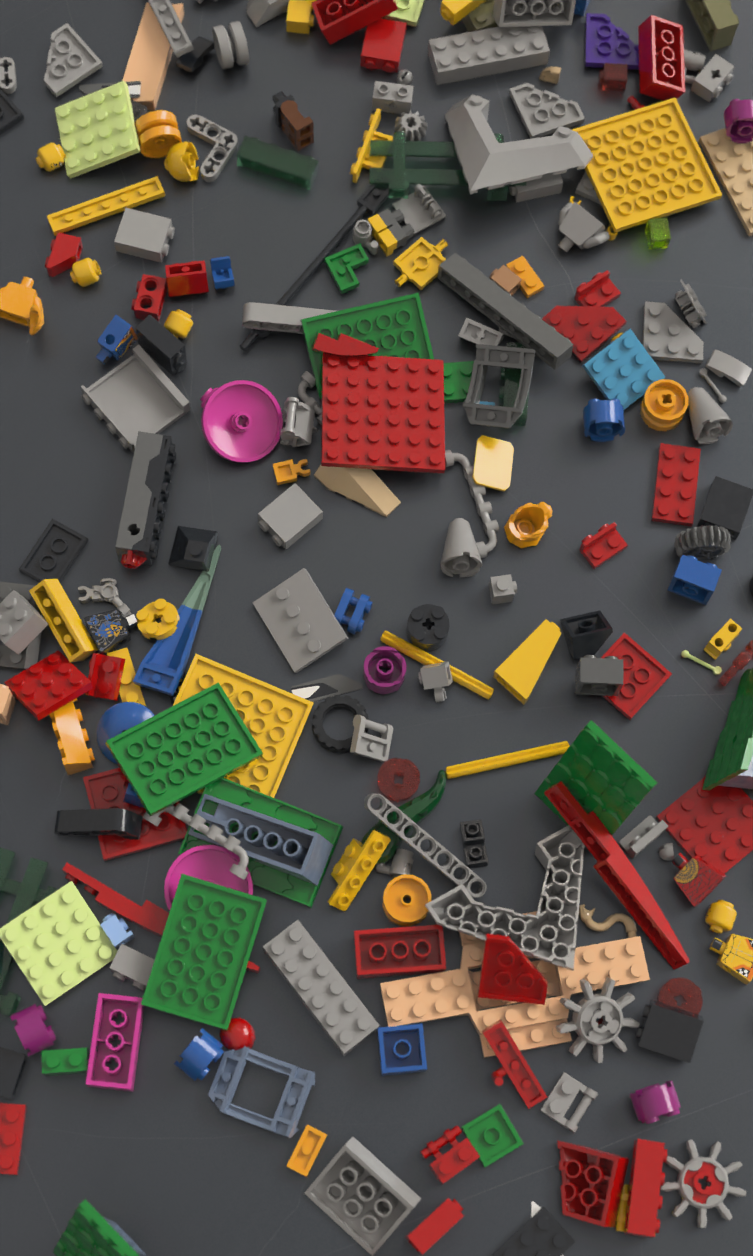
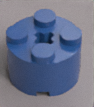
[583,399,625,442]
[174,1028,224,1081]

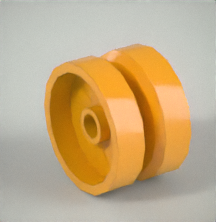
[135,110,182,158]
[640,379,688,431]
[382,874,431,927]

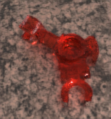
[718,640,753,686]

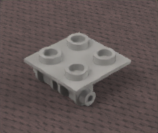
[392,184,446,234]
[675,279,707,328]

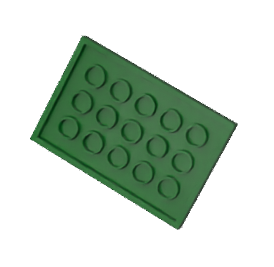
[301,293,434,399]
[106,682,263,817]
[141,874,267,1030]

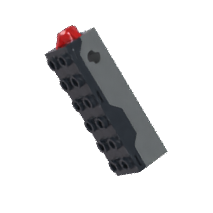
[115,431,176,569]

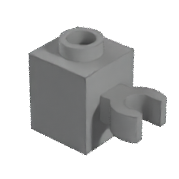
[418,661,453,702]

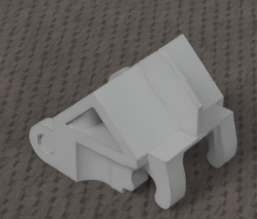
[279,397,318,447]

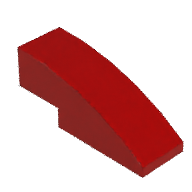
[311,333,379,356]

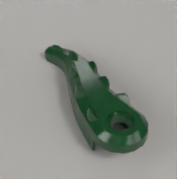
[361,770,446,864]

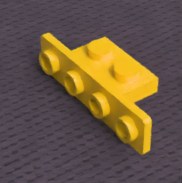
[350,108,393,183]
[328,830,391,911]

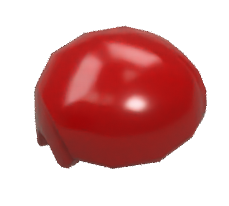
[220,1018,256,1050]

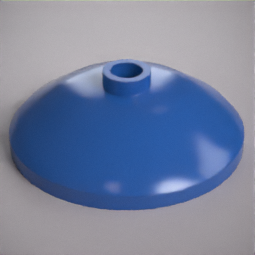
[96,702,155,764]

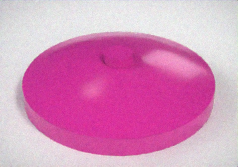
[201,380,283,463]
[164,845,253,912]

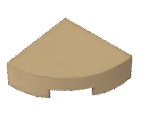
[539,67,561,84]

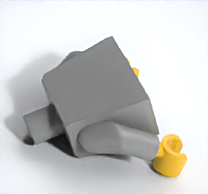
[558,196,618,253]

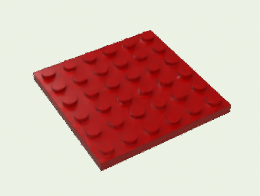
[321,353,445,473]

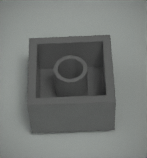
[575,655,623,696]

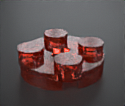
[377,758,420,802]
[657,978,703,1014]

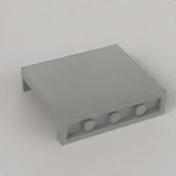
[81,345,191,453]

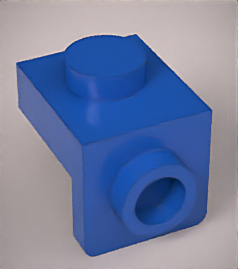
[210,256,235,289]

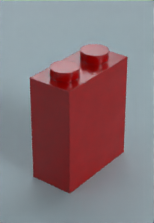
[360,18,407,73]
[405,1198,464,1255]

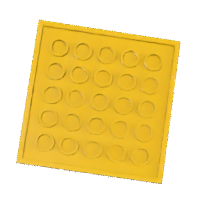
[572,98,722,233]
[173,654,313,798]

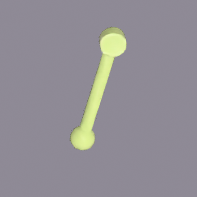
[681,650,722,675]

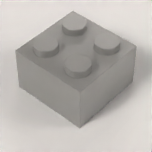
[0,590,48,655]

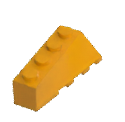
[49,698,95,776]

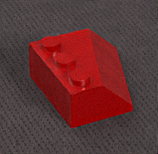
[557,1140,629,1227]

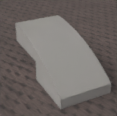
[705,349,752,387]

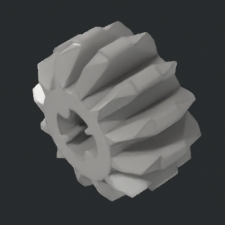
[394,110,427,145]

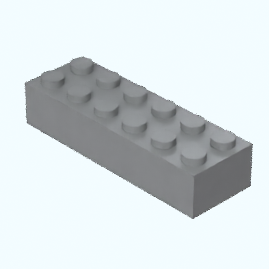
[428,26,550,85]
[263,920,380,1056]

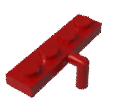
[482,1019,547,1109]

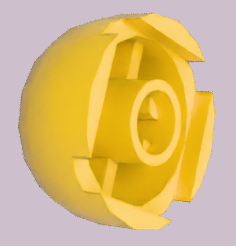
[164,141,200,182]

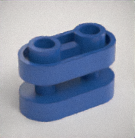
[334,588,373,635]

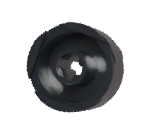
[406,604,450,652]

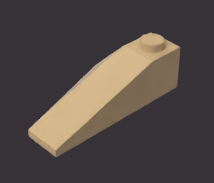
[314,465,401,517]

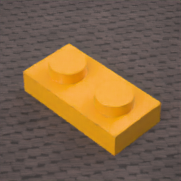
[506,256,544,299]
[286,1125,327,1177]

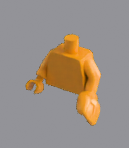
[0,277,44,335]

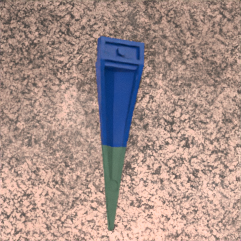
[133,544,221,696]

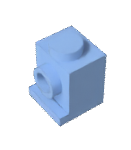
[100,913,135,949]

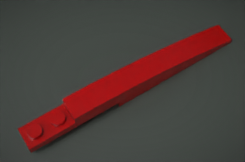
[544,781,690,970]
[62,863,260,974]

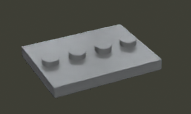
[253,568,349,673]

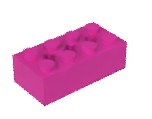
[86,993,145,1092]

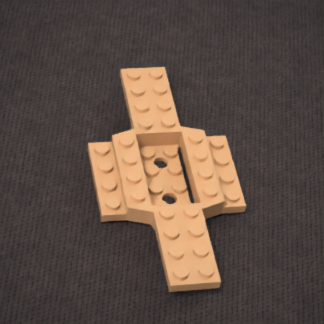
[380,911,650,1058]

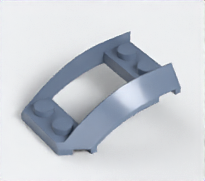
[208,1046,315,1138]

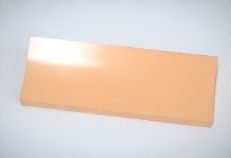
[122,2,184,111]

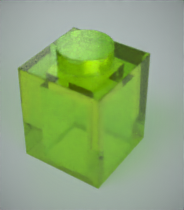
[645,218,671,250]

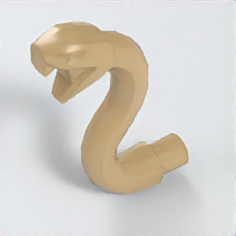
[579,905,637,938]

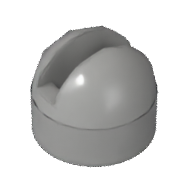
[397,69,413,85]
[659,843,674,861]

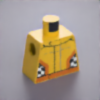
[709,934,753,985]

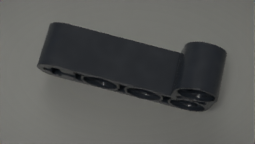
[54,808,143,840]

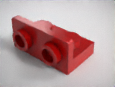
[574,270,621,307]
[579,522,628,569]
[85,653,125,701]

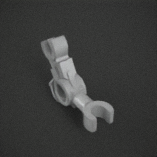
[78,578,132,618]

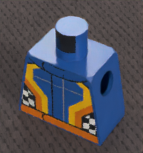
[95,315,137,365]

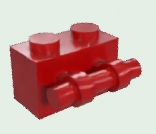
[165,260,209,297]
[420,1125,480,1185]

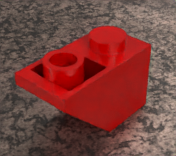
[45,232,83,277]

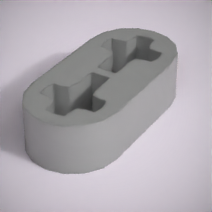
[0,57,17,94]

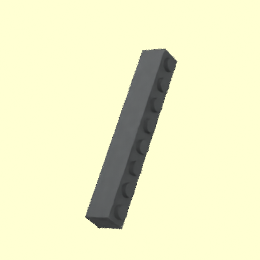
[438,253,574,370]

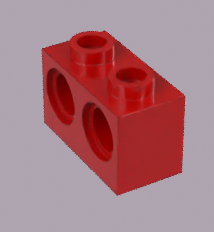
[131,274,168,322]

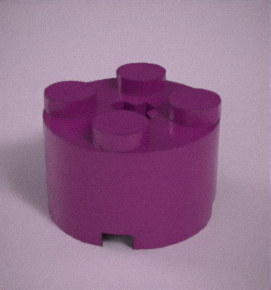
[724,99,753,143]
[363,646,406,694]
[10,1004,56,1057]
[629,1080,681,1124]

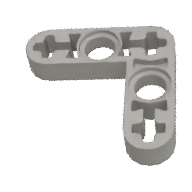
[187,115,238,182]

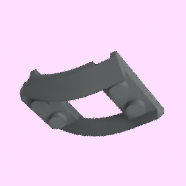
[463,344,535,428]
[0,582,45,669]

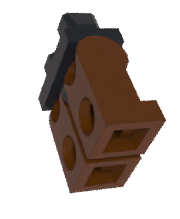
[272,91,314,152]

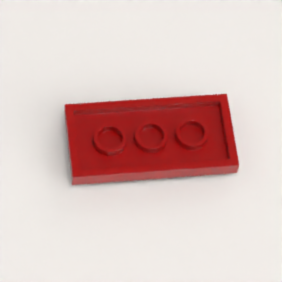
[651,443,701,527]

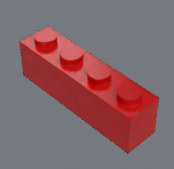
[624,1139,667,1238]

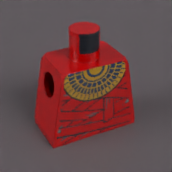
[672,853,726,907]

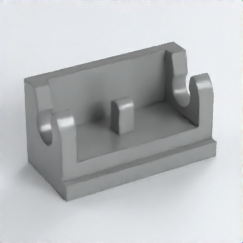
[458,317,504,346]

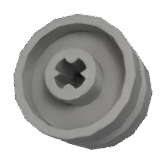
[212,21,250,70]

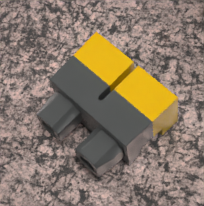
[367,209,414,257]

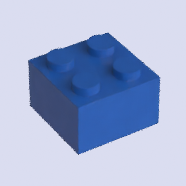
[667,555,722,605]
[377,1024,427,1076]

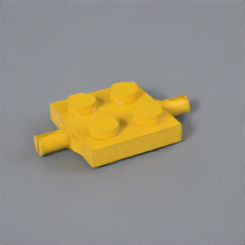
[393,237,448,290]

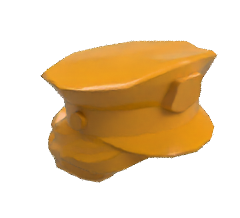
[504,502,552,548]

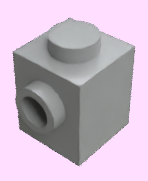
[488,574,517,605]

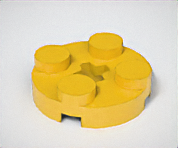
[136,599,180,640]

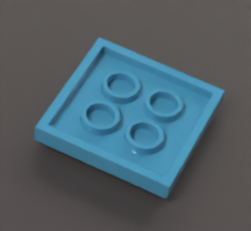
[582,329,665,410]

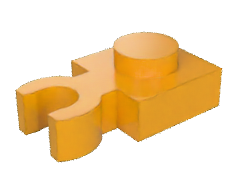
[272,459,310,485]

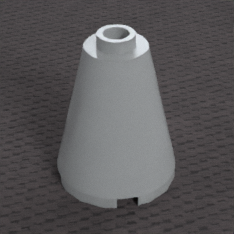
[687,387,733,444]
[440,518,482,578]

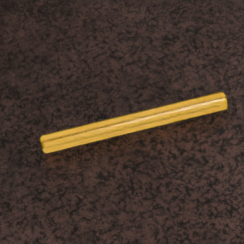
[380,631,494,699]
[445,741,569,779]

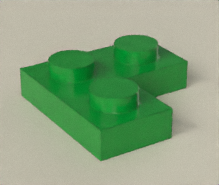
[324,243,369,294]

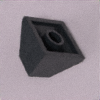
[168,526,218,571]
[560,610,613,660]

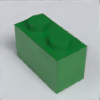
[42,1048,90,1076]

